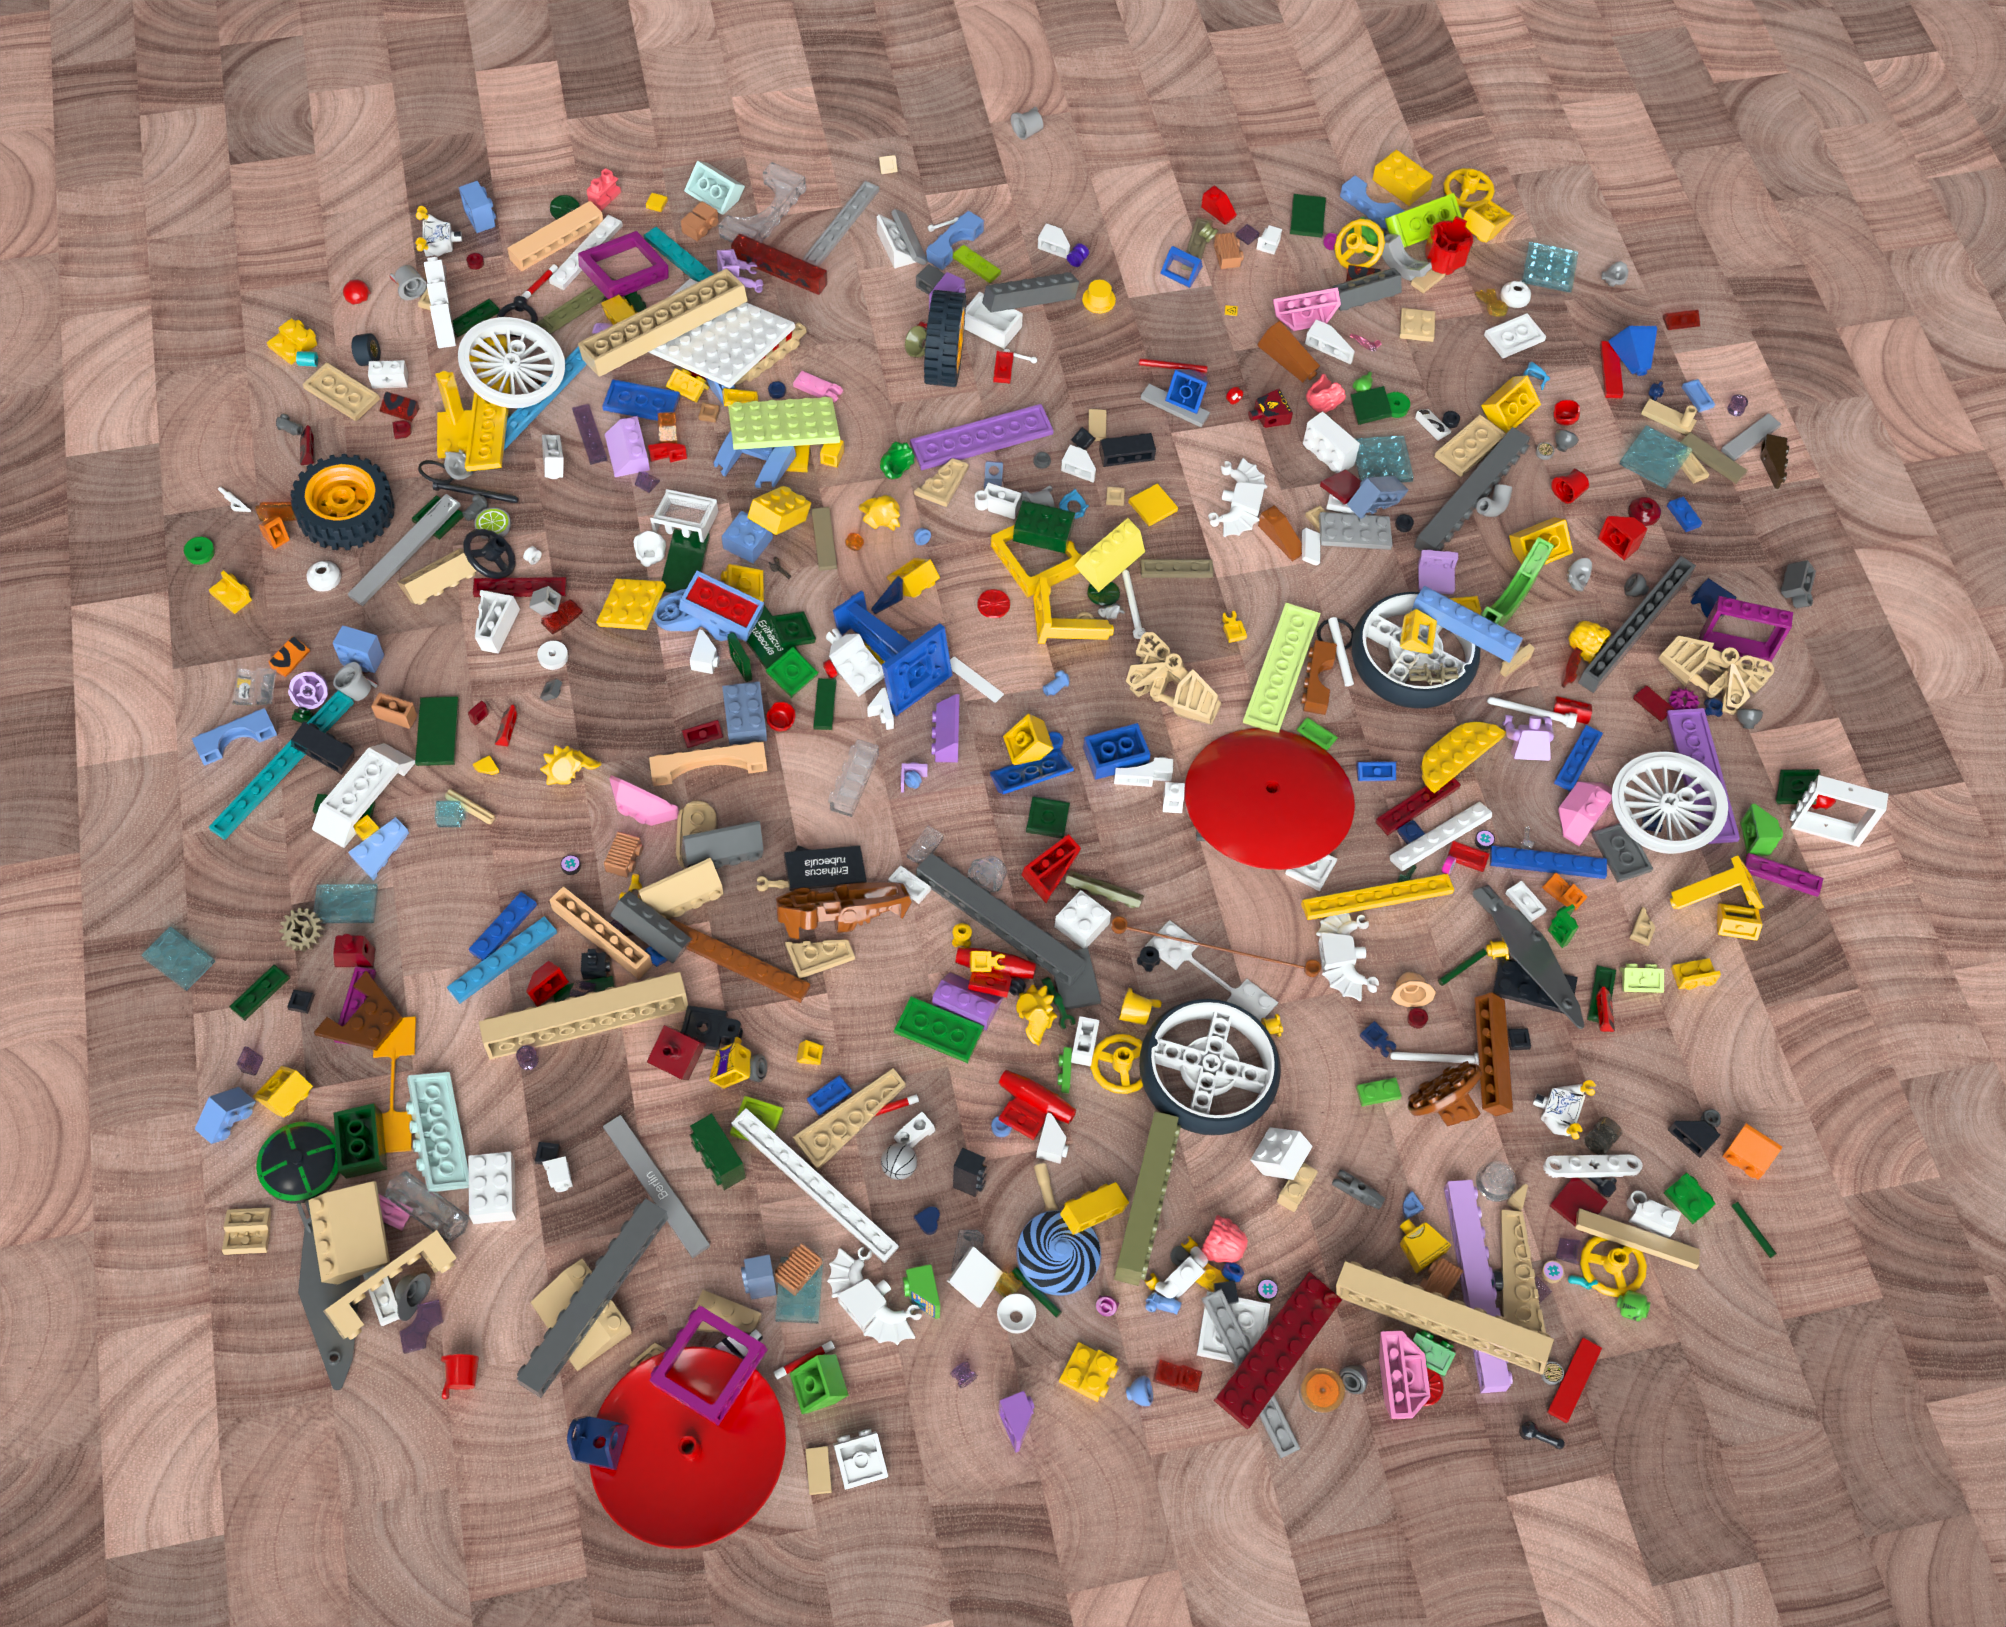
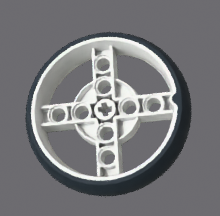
[1352,592,1481,709]
[1139,999,1281,1135]

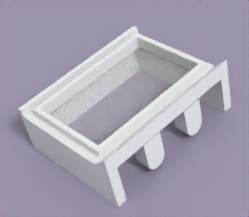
[650,489,719,542]

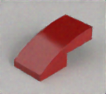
[648,443,687,463]

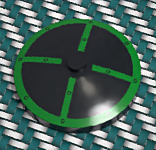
[256,1122,340,1204]

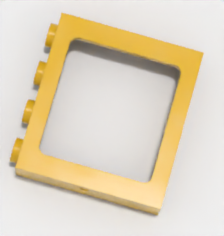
[991,525,1082,598]

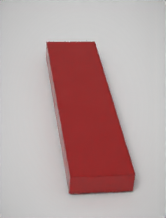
[1600,341,1624,399]
[1547,1338,1602,1424]

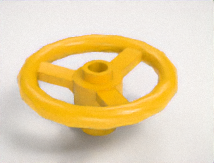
[1443,168,1495,208]
[1334,219,1385,271]
[1090,1034,1143,1094]
[1580,1236,1647,1297]

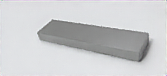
[891,209,928,265]
[1141,384,1210,427]
[1721,413,1781,461]

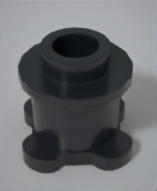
[1137,946,1160,972]

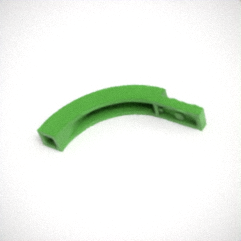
[1481,537,1555,627]

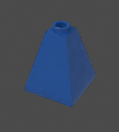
[1609,326,1657,376]
[1165,369,1208,414]

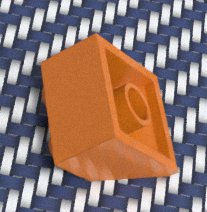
[1722,1123,1782,1180]

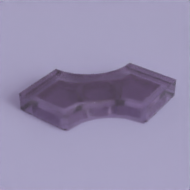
[399,1299,444,1354]

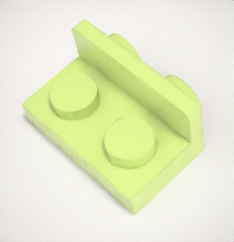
[1620,964,1664,993]

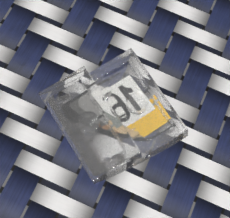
[232,667,277,706]

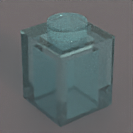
[435,801,466,827]

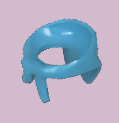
[1523,362,1550,390]
[1059,489,1089,519]

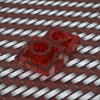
[541,599,583,635]
[1561,647,1582,688]
[1152,1359,1202,1393]

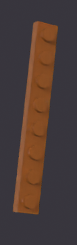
[669,919,810,1003]

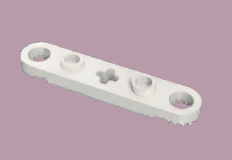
[1543,1155,1643,1178]

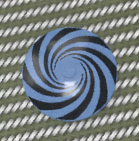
[1016,1211,1101,1296]

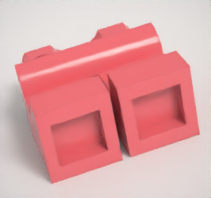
[587,168,621,211]

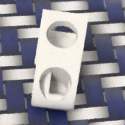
[894,1112,935,1148]

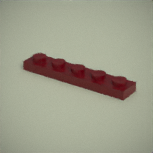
[473,577,567,597]
[1375,778,1461,836]

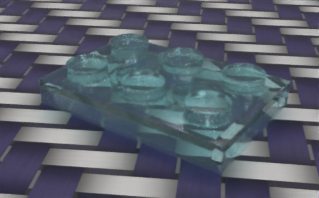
[313,884,378,923]
[141,926,215,991]
[775,1257,824,1324]

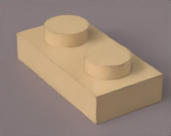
[1500,643,1535,677]

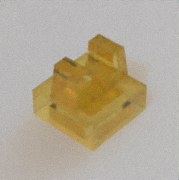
[993,1271,1024,1298]

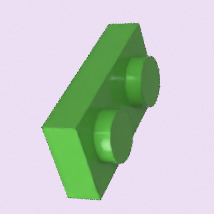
[1057,1047,1072,1093]
[1356,1078,1402,1106]

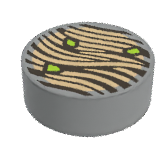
[1536,442,1554,460]
[1541,1362,1564,1385]

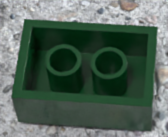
[1013,500,1075,554]
[333,1103,387,1179]
[689,1113,746,1191]

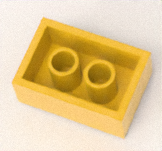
[1372,149,1433,206]
[747,486,811,535]

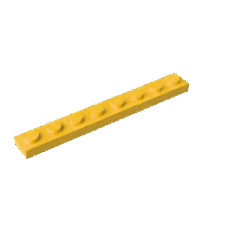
[1301,874,1454,920]

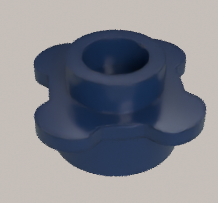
[1649,381,1664,401]
[1704,698,1723,717]

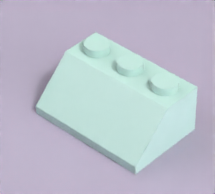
[684,161,745,215]

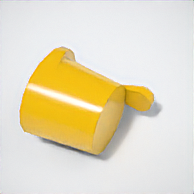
[1119,987,1162,1025]

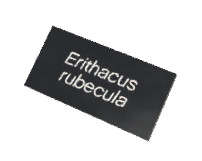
[783,846,867,891]

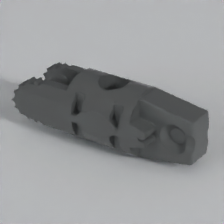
[1332,1169,1385,1210]

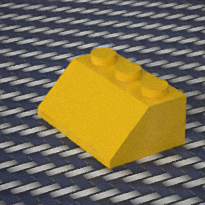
[1481,375,1541,433]
[1509,517,1573,565]

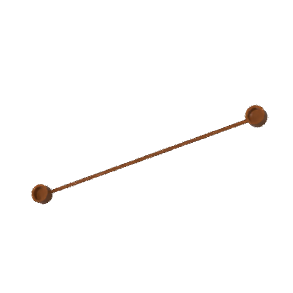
[1111,916,1321,977]

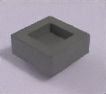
[540,679,563,702]

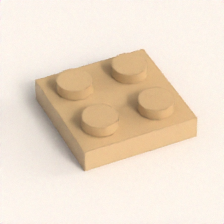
[1399,308,1435,342]

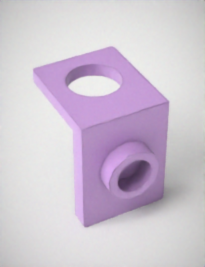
[901,762,928,792]

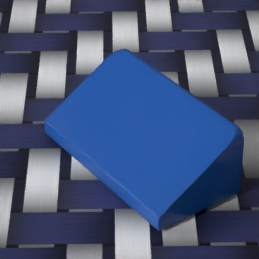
[1356,762,1396,781]

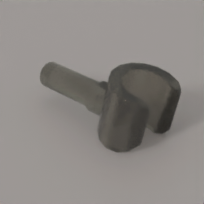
[769,557,791,579]

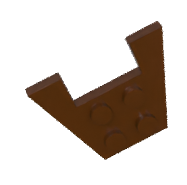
[314,971,403,1051]

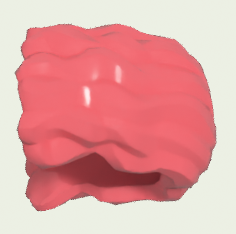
[1306,374,1346,413]
[1201,1215,1248,1263]

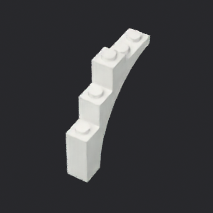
[424,257,456,348]

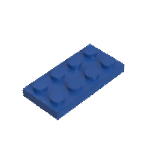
[602,379,680,423]

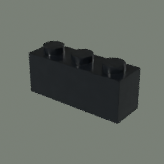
[1099,433,1156,467]
[291,721,354,775]
[953,1147,987,1197]

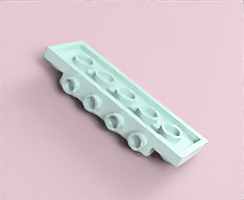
[406,1072,469,1193]

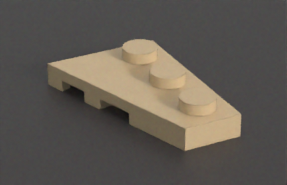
[914,458,969,507]
[785,939,855,979]
[686,1290,762,1335]

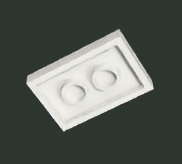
[1484,313,1546,358]

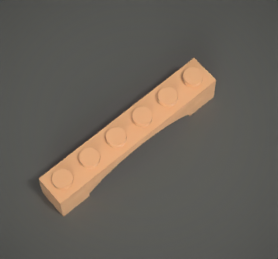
[649,742,767,786]

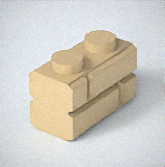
[1277,1162,1318,1212]

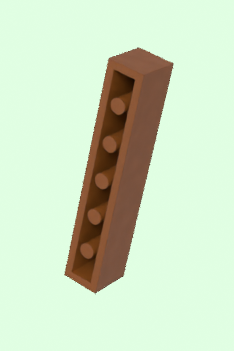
[1475,992,1513,1116]

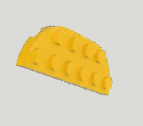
[1421,722,1506,793]

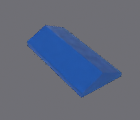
[990,749,1074,794]

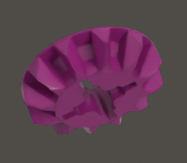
[1669,687,1700,710]

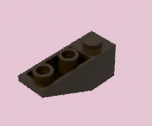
[1760,434,1789,489]

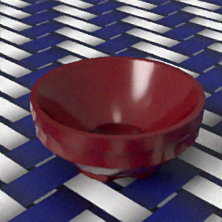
[1628,497,1661,526]

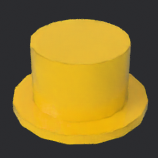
[1082,279,1116,313]

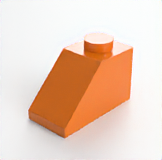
[258,516,290,549]

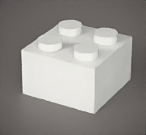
[1055,890,1111,949]
[1250,1127,1313,1180]

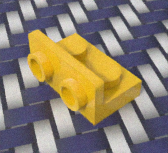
[666,368,709,403]
[209,570,252,614]
[1671,958,1721,990]

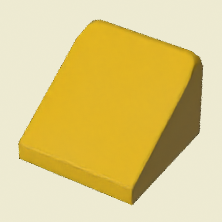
[796,1040,824,1065]

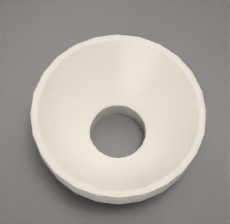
[1500,281,1531,308]
[307,561,341,592]
[997,1294,1036,1333]

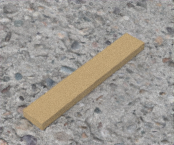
[1575,1208,1700,1269]

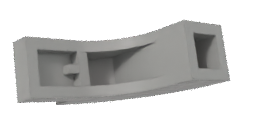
[1377,234,1432,281]

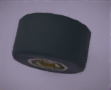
[351,333,381,366]

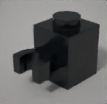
[581,949,611,980]

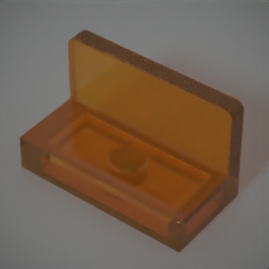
[255,502,296,521]

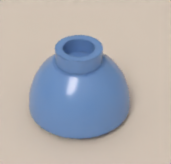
[1126,1375,1153,1406]

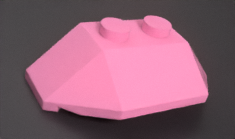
[1273,288,1341,331]
[609,775,679,826]
[1558,781,1612,846]
[1379,1331,1431,1419]

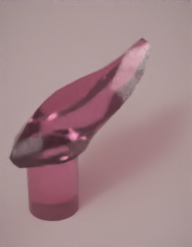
[1350,334,1381,352]

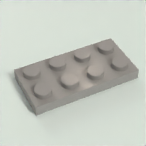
[1318,512,1393,550]

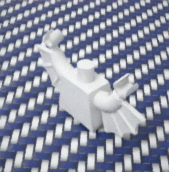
[1208,458,1267,537]
[1316,913,1379,1001]
[827,1247,922,1345]

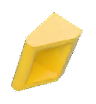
[1399,609,1437,654]
[1717,903,1763,940]

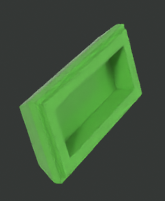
[1297,717,1338,751]

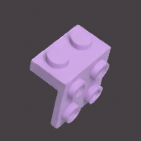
[1418,550,1458,594]

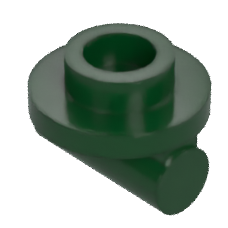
[292,707,313,723]

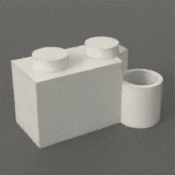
[974,483,1022,519]
[1627,1191,1681,1239]

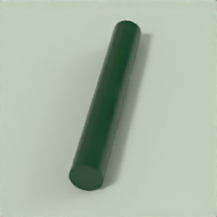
[1438,948,1487,986]
[1731,1202,1777,1259]
[1011,1267,1062,1318]

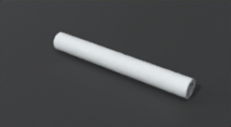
[1328,617,1354,686]

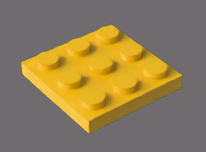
[596,579,666,630]

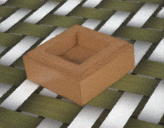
[698,403,720,423]

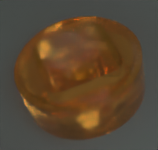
[845,533,864,551]

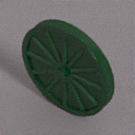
[550,195,580,220]
[1087,582,1120,606]

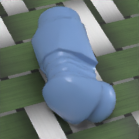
[1043,670,1070,696]
[1145,1292,1182,1315]

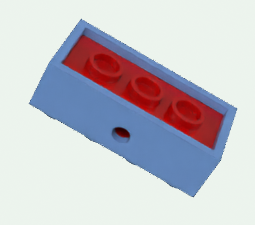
[679,571,764,642]

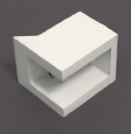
[1257,225,1282,254]
[1163,782,1185,813]
[542,1156,573,1192]

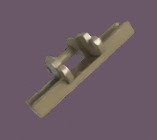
[1408,663,1459,685]

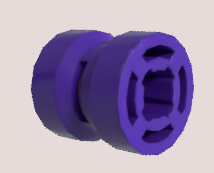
[1067,243,1089,267]

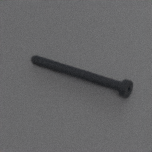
[433,478,519,503]

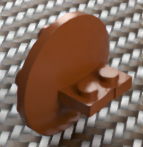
[1408,1061,1482,1127]

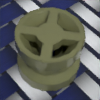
[1198,222,1219,243]

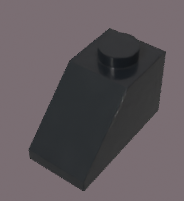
[1668,1121,1721,1158]

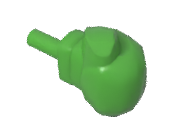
[1353,372,1373,392]

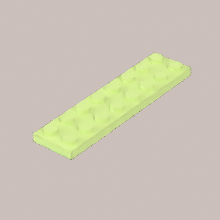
[1243,603,1321,733]

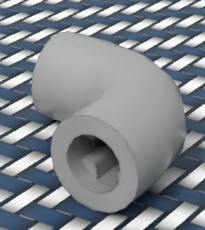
[1477,485,1512,517]

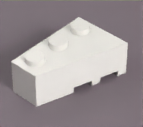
[475,590,520,653]

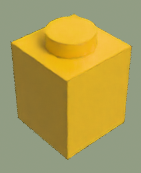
[820,440,844,468]

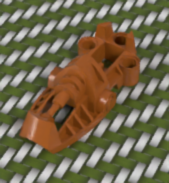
[776,882,913,939]

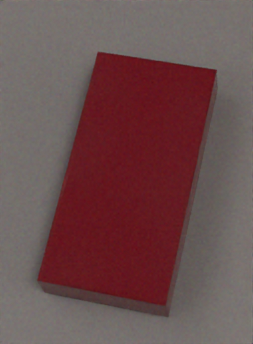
[1633,685,1675,722]

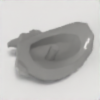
[1601,261,1628,287]
[444,449,473,480]
[1567,558,1592,592]
[1098,603,1125,619]

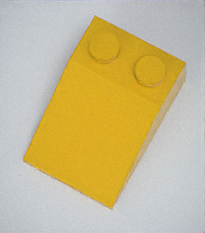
[1463,200,1514,242]

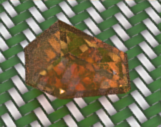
[658,412,678,444]

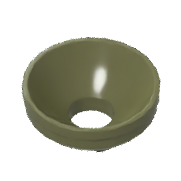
[905,326,927,358]

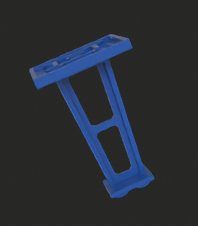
[833,591,953,716]

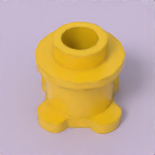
[952,923,972,948]
[1486,937,1509,960]
[1261,1014,1283,1037]

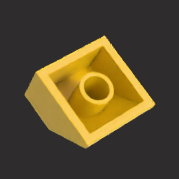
[887,558,940,598]
[1003,713,1054,765]
[253,1066,313,1118]

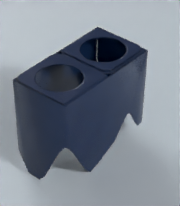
[1691,578,1737,619]

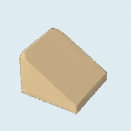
[1507,1184,1528,1211]

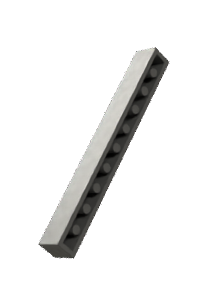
[1414,427,1530,551]
[1579,556,1696,693]
[916,853,1086,987]
[516,1198,668,1398]

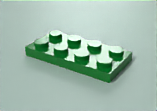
[894,997,984,1064]

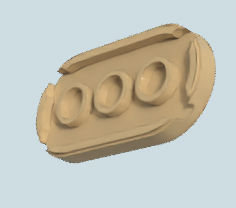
[676,801,717,869]

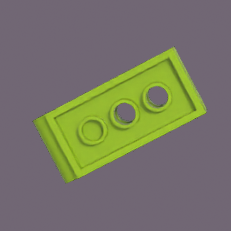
[1385,193,1462,247]

